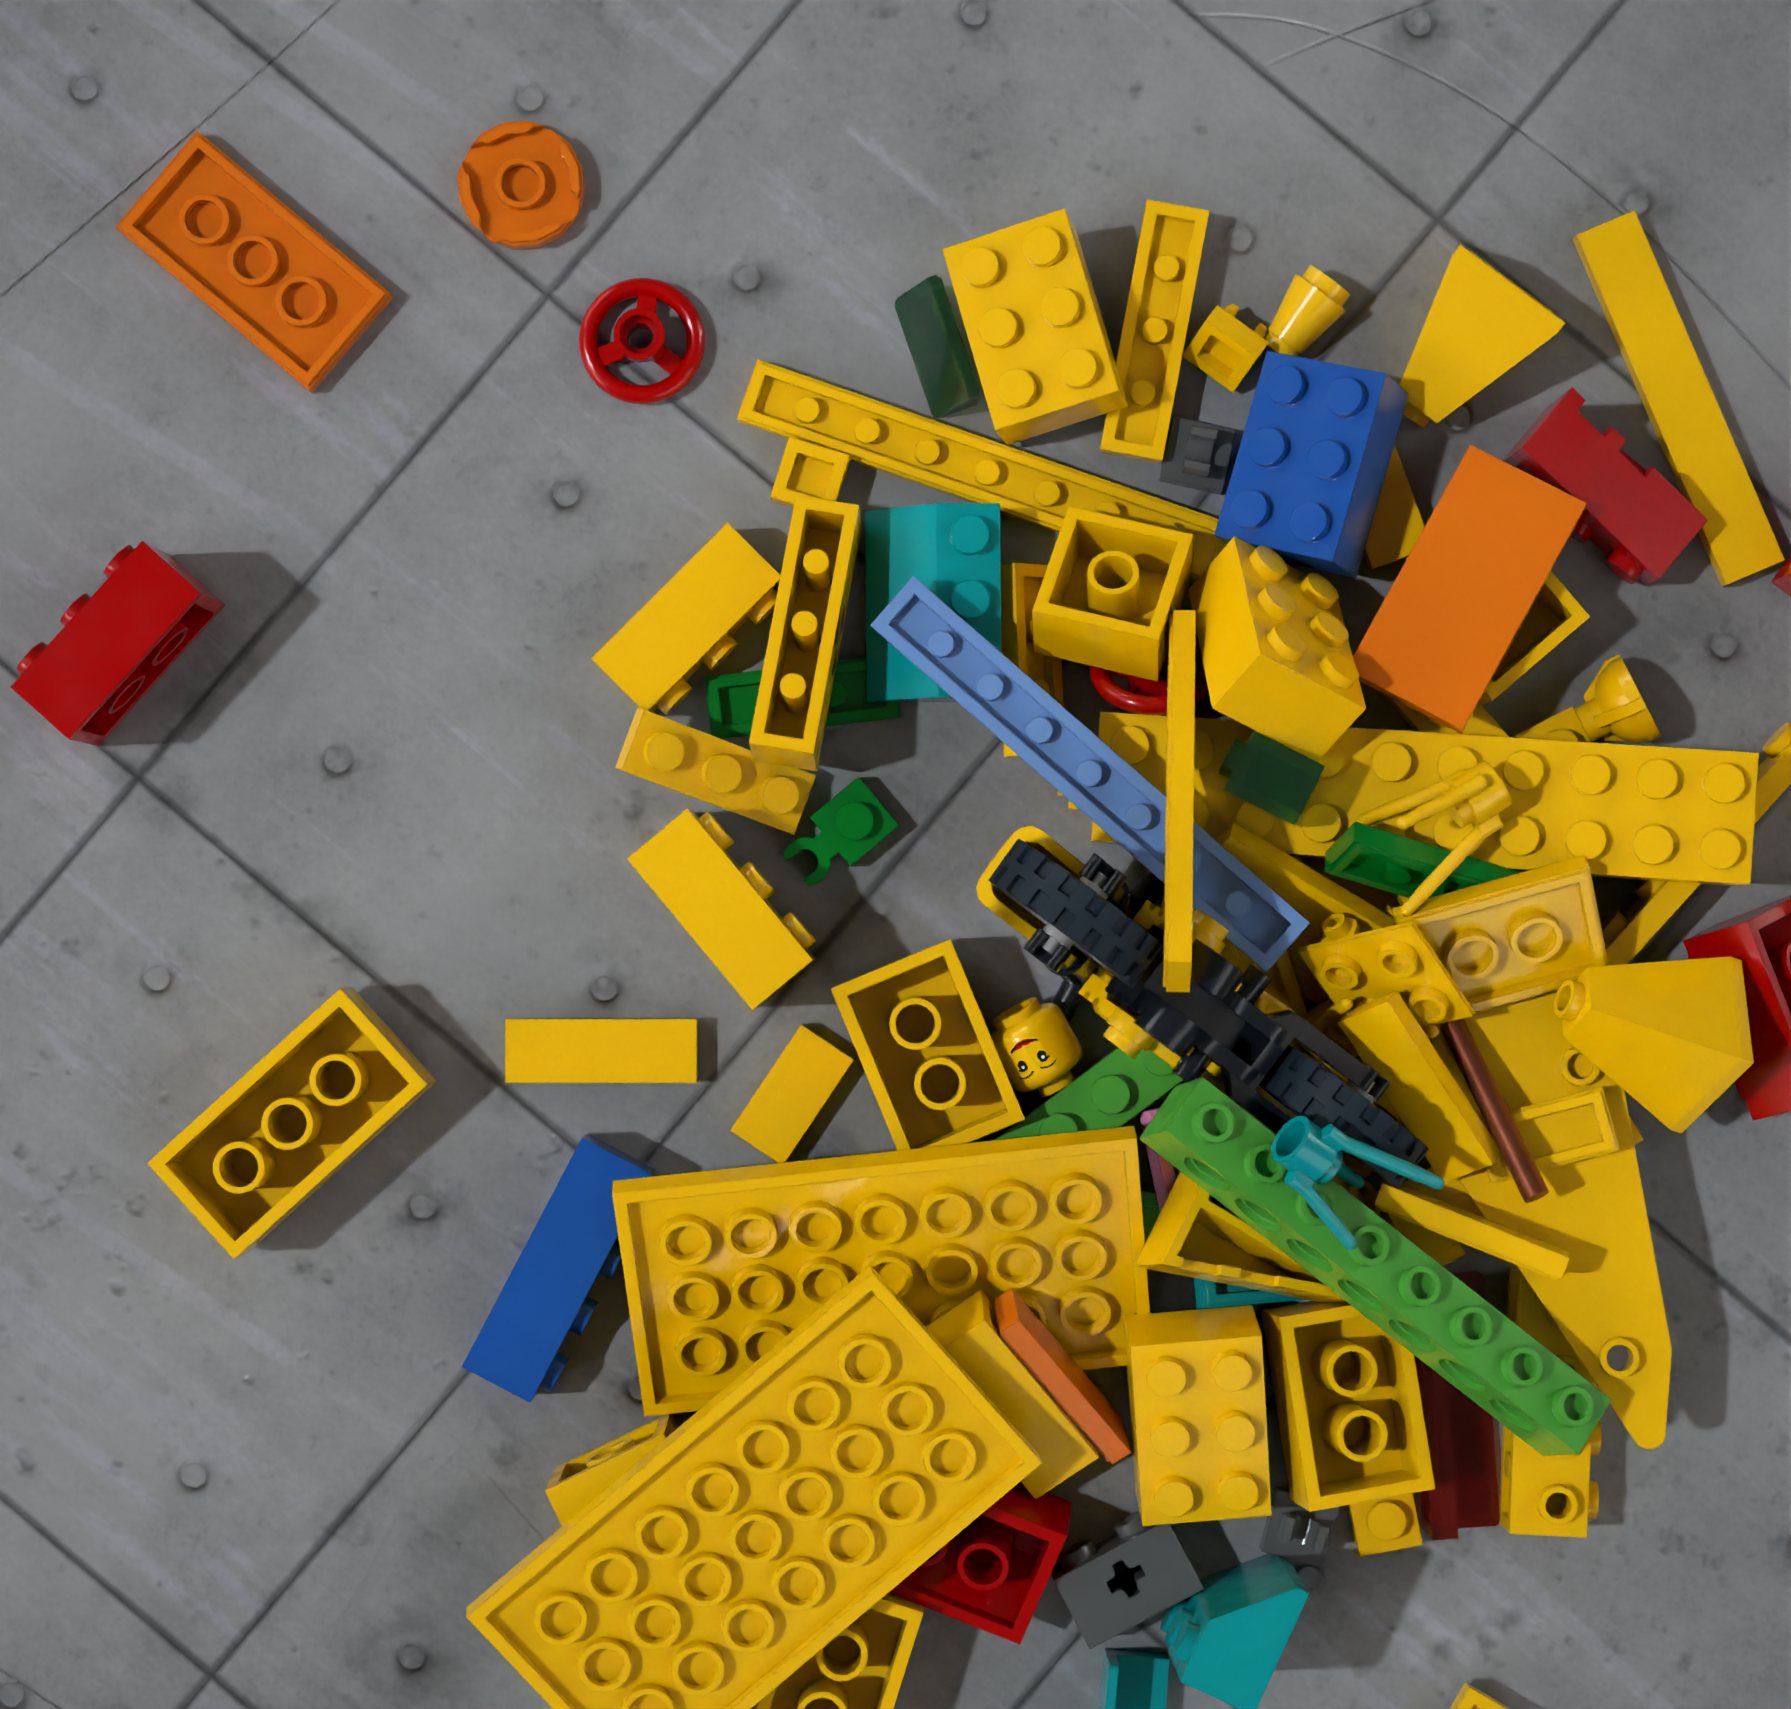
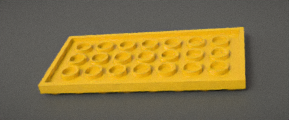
[612,1126,1150,1417]
[466,1265,1042,1709]

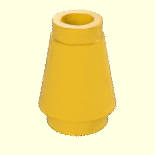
[1264,265,1351,356]

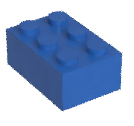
[1214,351,1408,578]

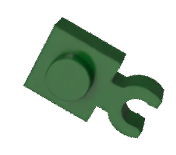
[783,777,899,886]

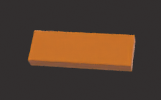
[994,1288,1131,1464]

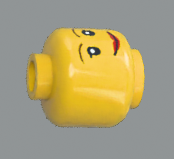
[991,997,1083,1097]

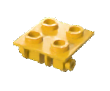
[1298,913,1475,1027]

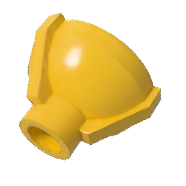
[1574,654,1662,743]

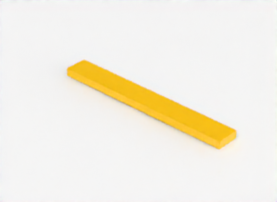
[737,359,1227,581]

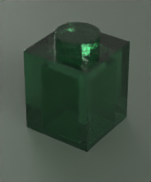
[1218,730,1325,828]

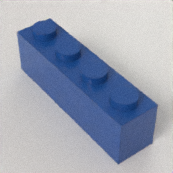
[462,1134,655,1403]

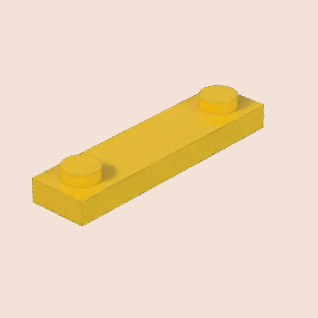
[1099,199,1210,464]

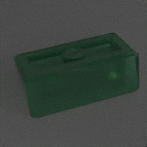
[895,275,981,418]

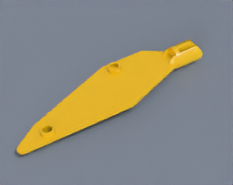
[1380,895,1672,1449]

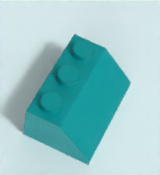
[864,503,1002,702]
[1160,1554,1310,1709]

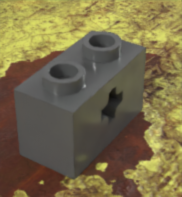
[1051,1511,1204,1649]

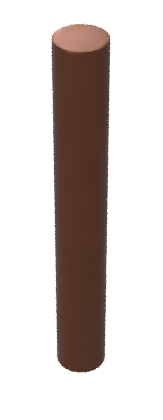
[1440,1018,1549,1203]

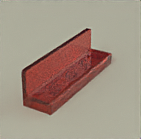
[1414,1270,1500,1540]

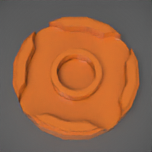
[457,120,585,250]

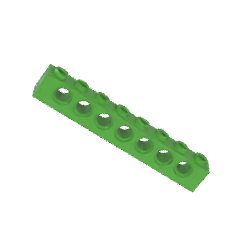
[1139,1077,1612,1456]

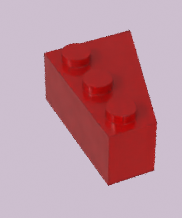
[1502,387,1708,585]

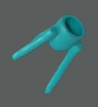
[1271,1116,1445,1250]

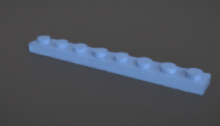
[870,576,1310,972]

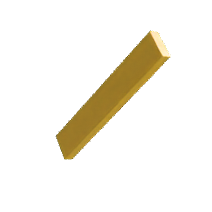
[1572,210,1785,587]
[1163,610,1196,993]

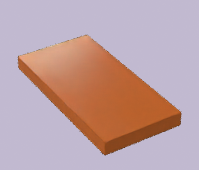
[115,131,394,393]
[1353,445,1587,734]

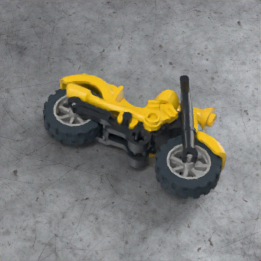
[976,826,1429,1188]

